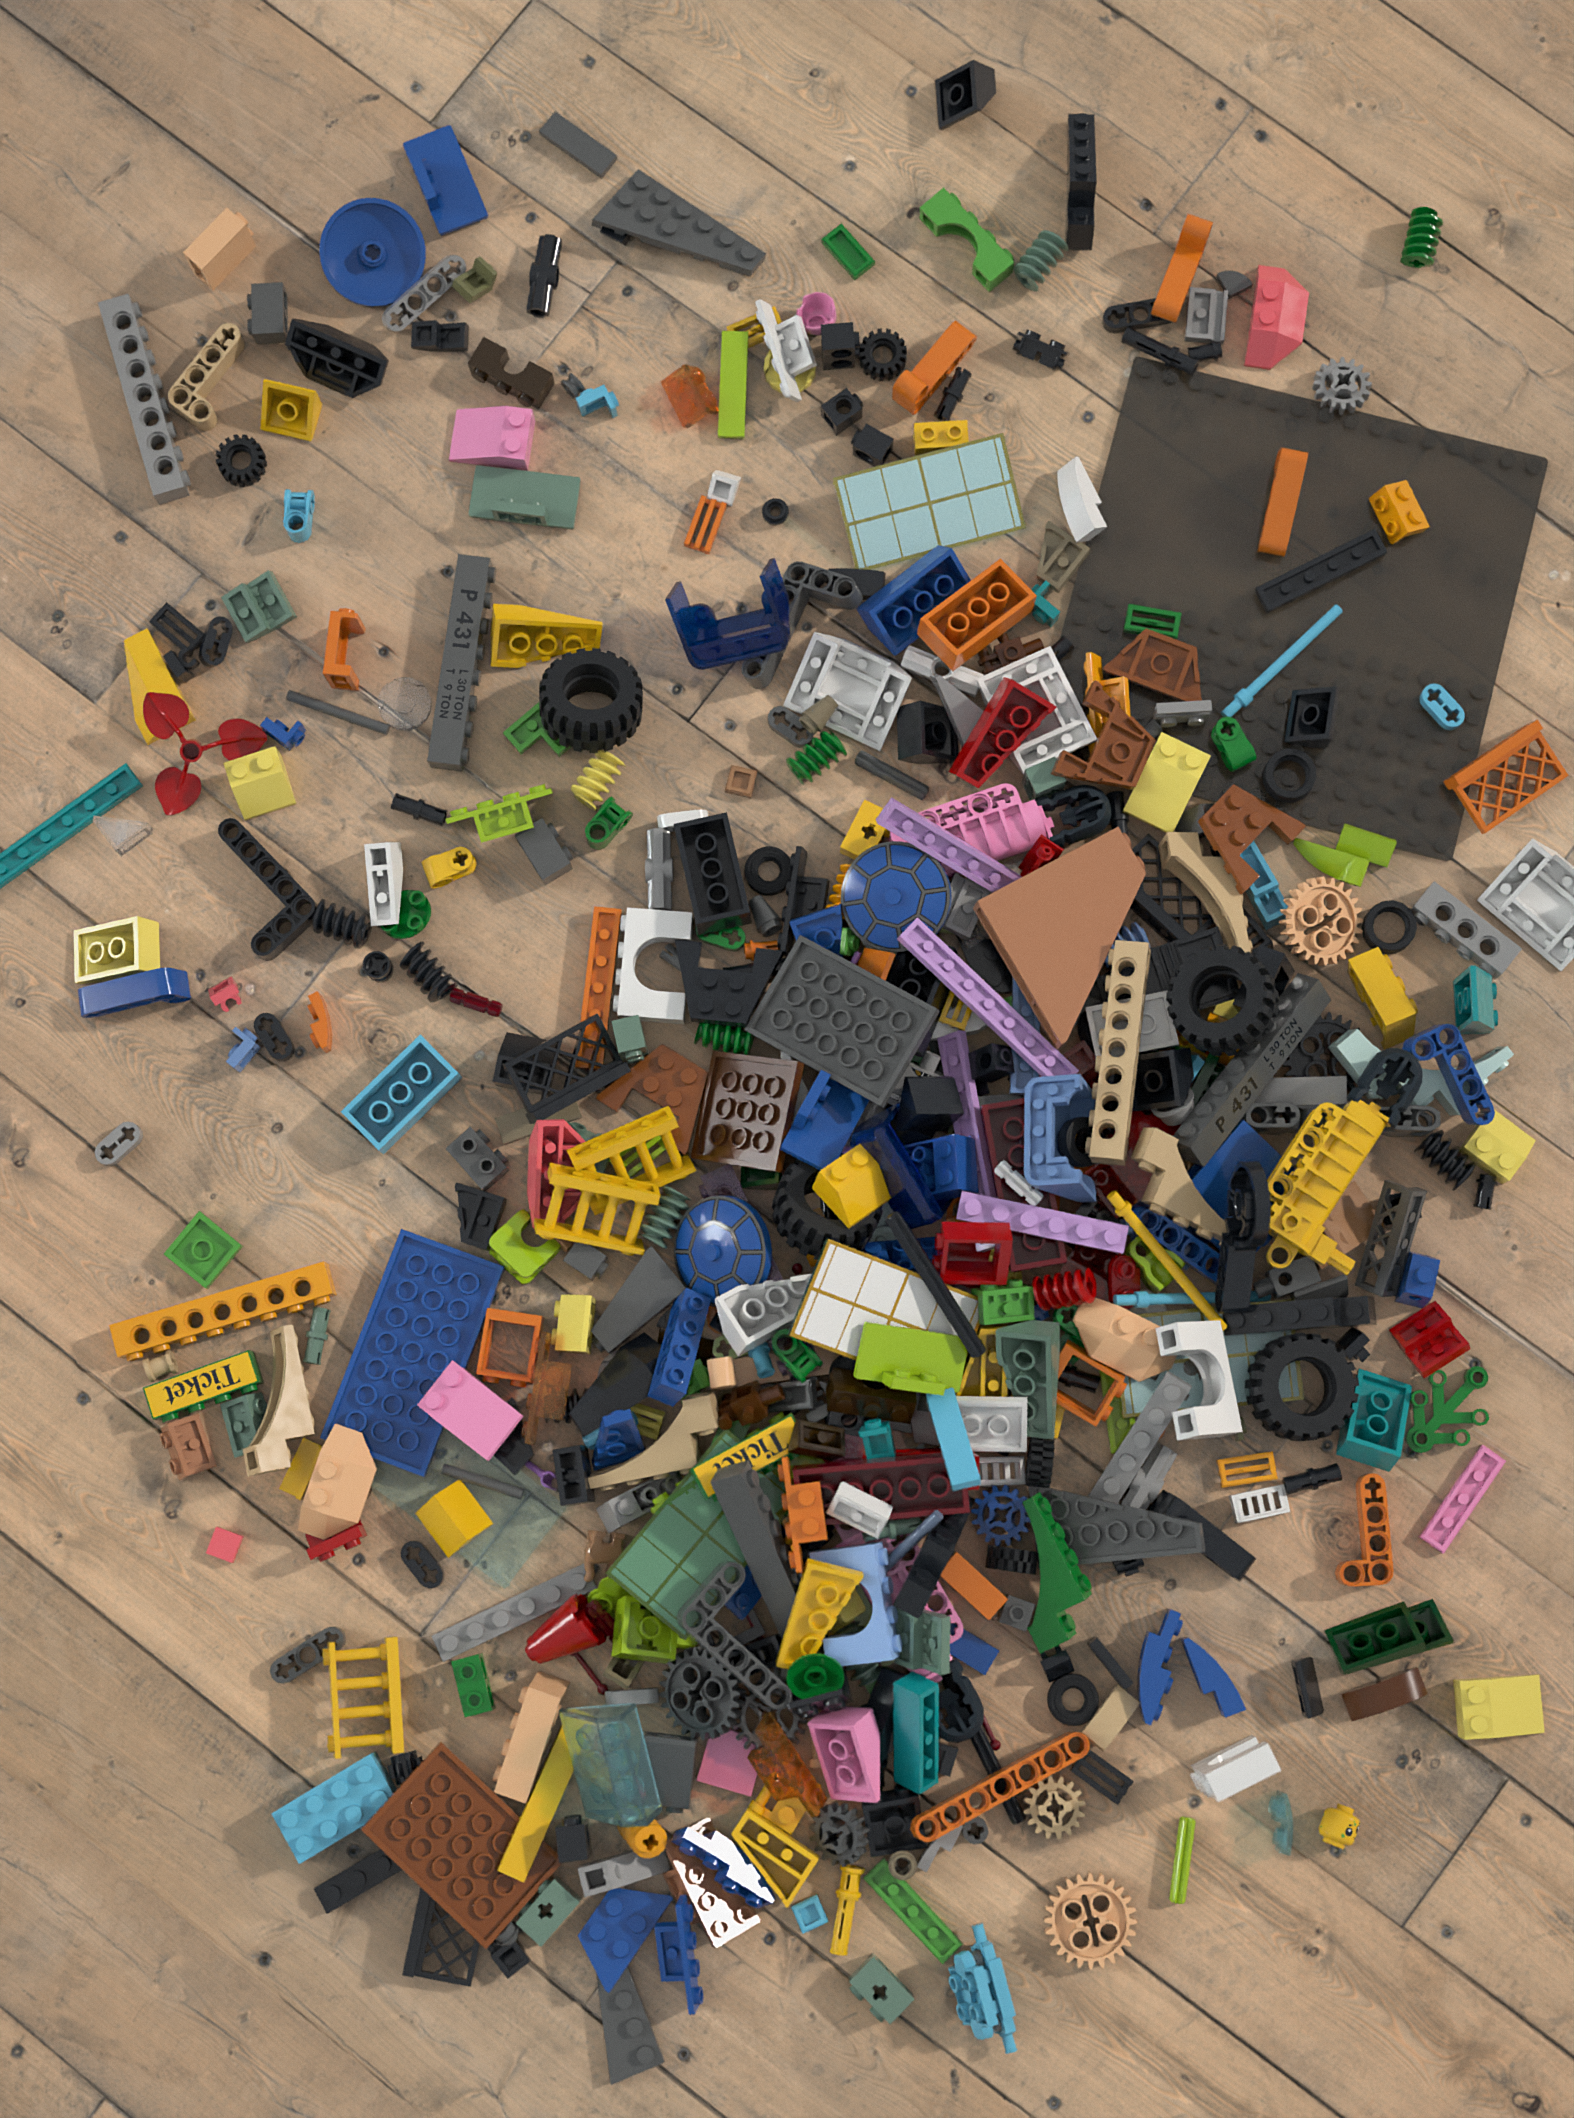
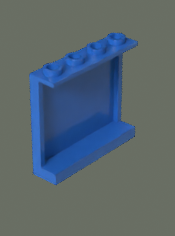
[1187,1119,1295,1252]

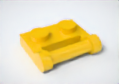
[748,1757,821,1835]

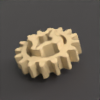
[1023,1775,1086,1839]

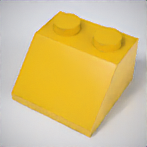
[812,1144,891,1228]

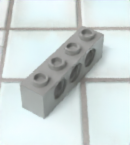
[1411,881,1522,979]

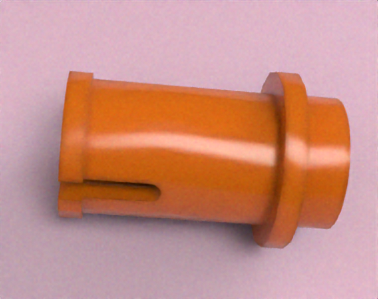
[744,940,778,962]

